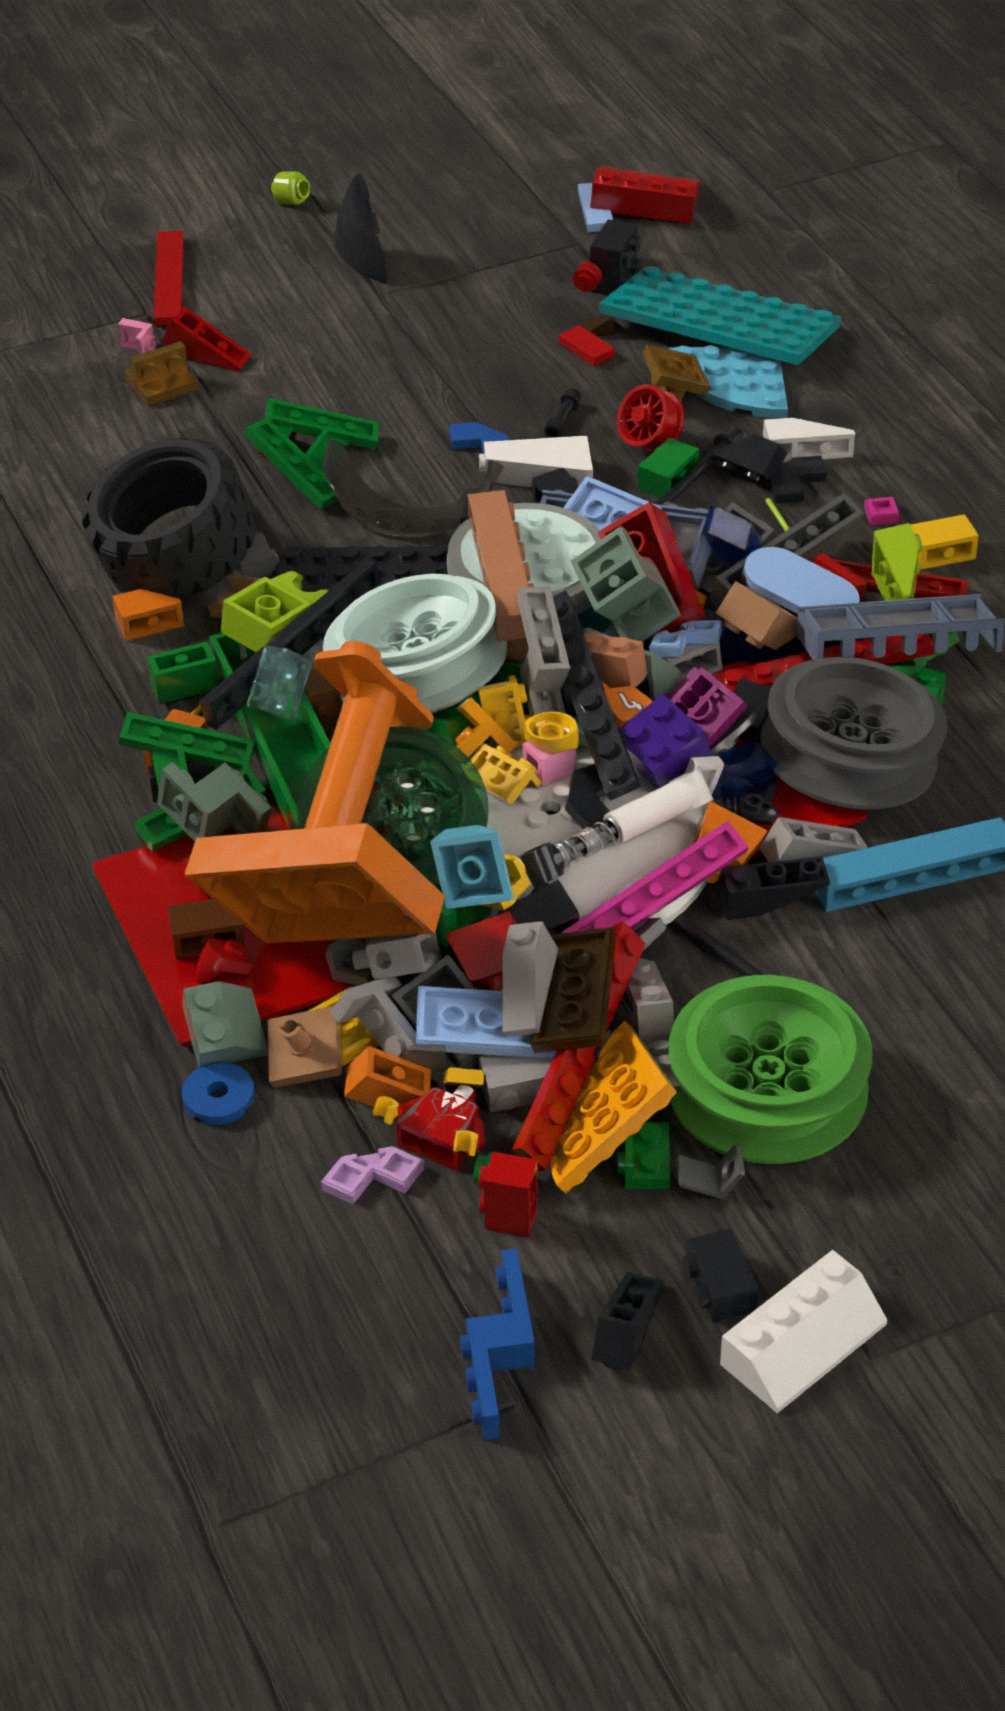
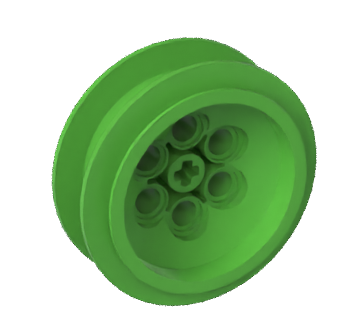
[668,975,872,1164]

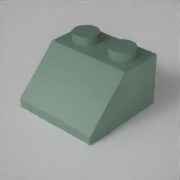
[182,981,268,1068]

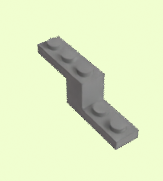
[516,587,570,717]
[626,959,680,1087]

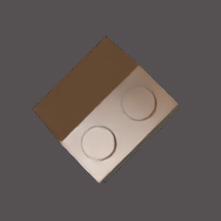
[716,581,798,650]

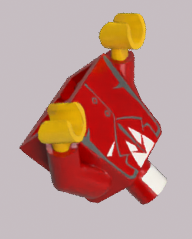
[372,1084,486,1172]

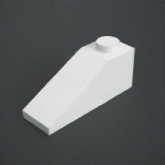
[763,418,855,462]

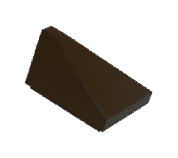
[583,316,614,336]

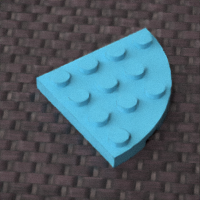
[669,345,788,418]

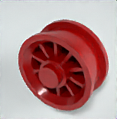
[617,384,684,453]

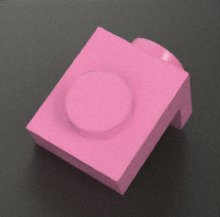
[118,318,156,355]

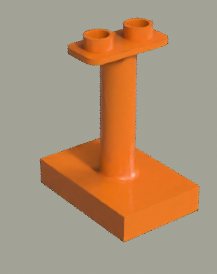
[184,641,445,943]

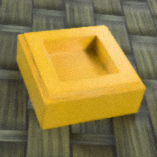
[443,1067,484,1088]

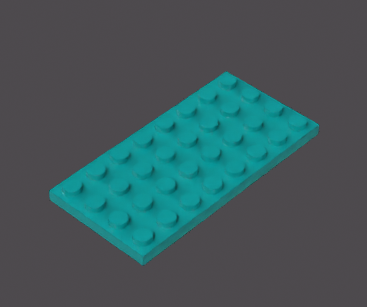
[598,266,841,365]

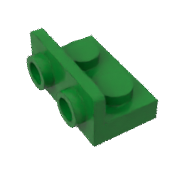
[617,1122,670,1189]

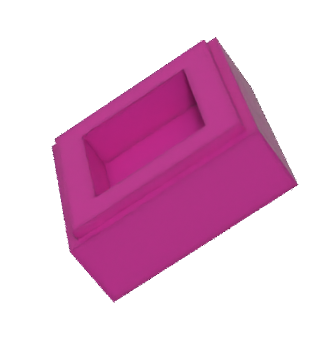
[864,497,900,526]

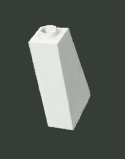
[479,436,593,487]

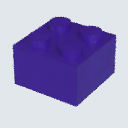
[619,694,712,789]

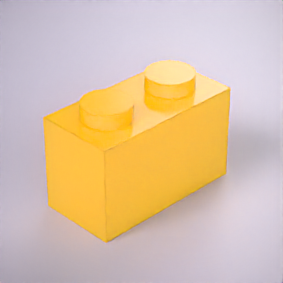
[910,514,979,570]

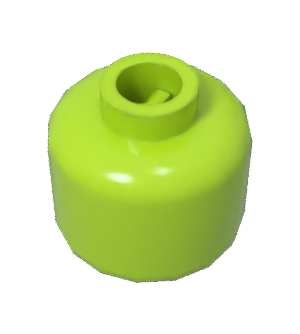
[271,171,310,205]

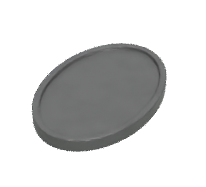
[708,711,758,757]

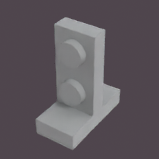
[330,976,416,1061]

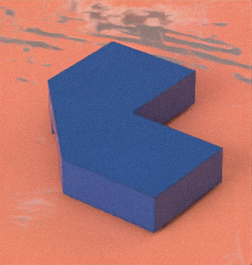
[449,422,509,454]

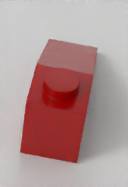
[161,306,252,372]

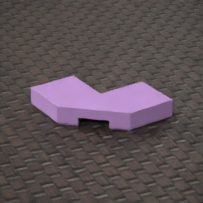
[321,1146,424,1204]

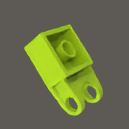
[221,571,329,652]

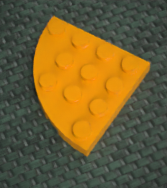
[550,1021,677,1193]

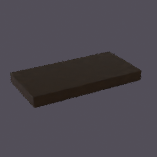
[531,927,617,1054]

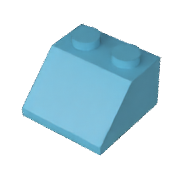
[430,825,514,909]

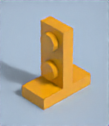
[429,697,518,783]

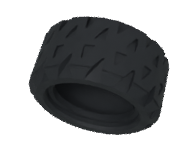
[81,437,257,599]

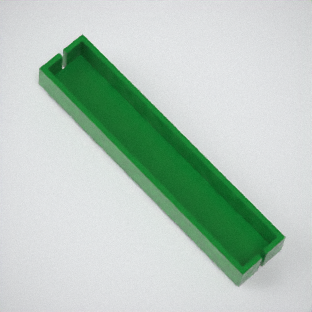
[209,633,364,830]

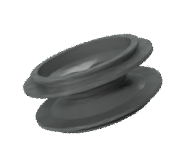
[760,657,948,810]

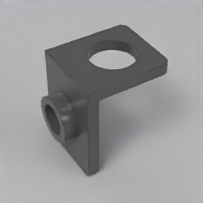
[408,1045,447,1091]
[675,1145,745,1200]

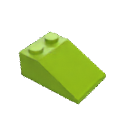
[872,523,922,601]

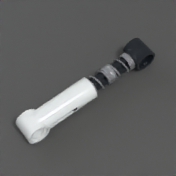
[519,768,713,888]

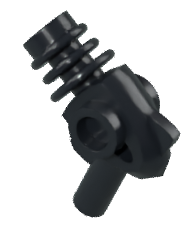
[712,783,780,826]

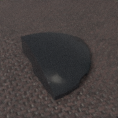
[335,174,387,283]

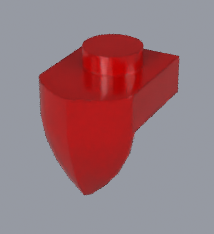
[197,938,254,983]

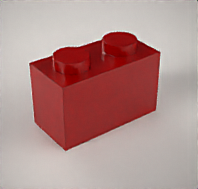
[478,1152,538,1237]

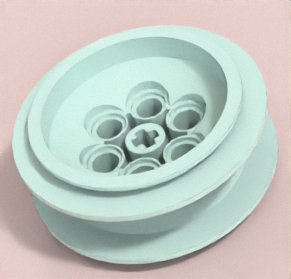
[323,574,508,713]

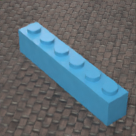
[815,817,1005,912]

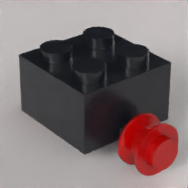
[572,219,641,296]

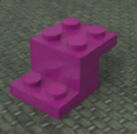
[667,666,748,748]

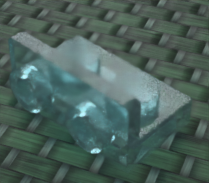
[246,646,313,722]

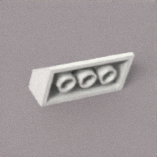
[720,1250,887,1413]

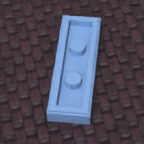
[578,183,613,232]

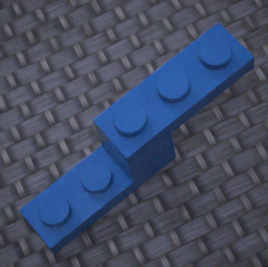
[460,1248,535,1440]

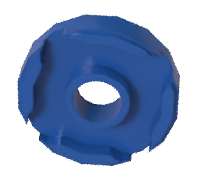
[182,1062,255,1125]

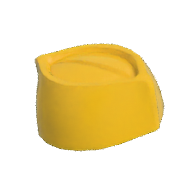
[524,712,579,753]

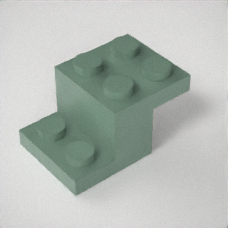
[570,526,681,642]
[157,762,271,841]

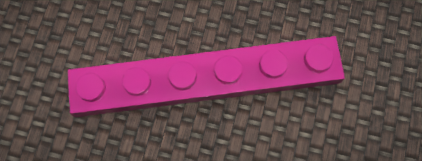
[562,821,748,933]

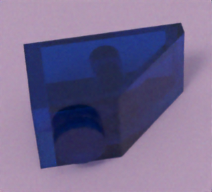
[703,505,761,562]

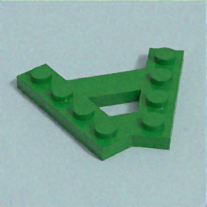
[244,398,379,510]
[119,712,266,852]

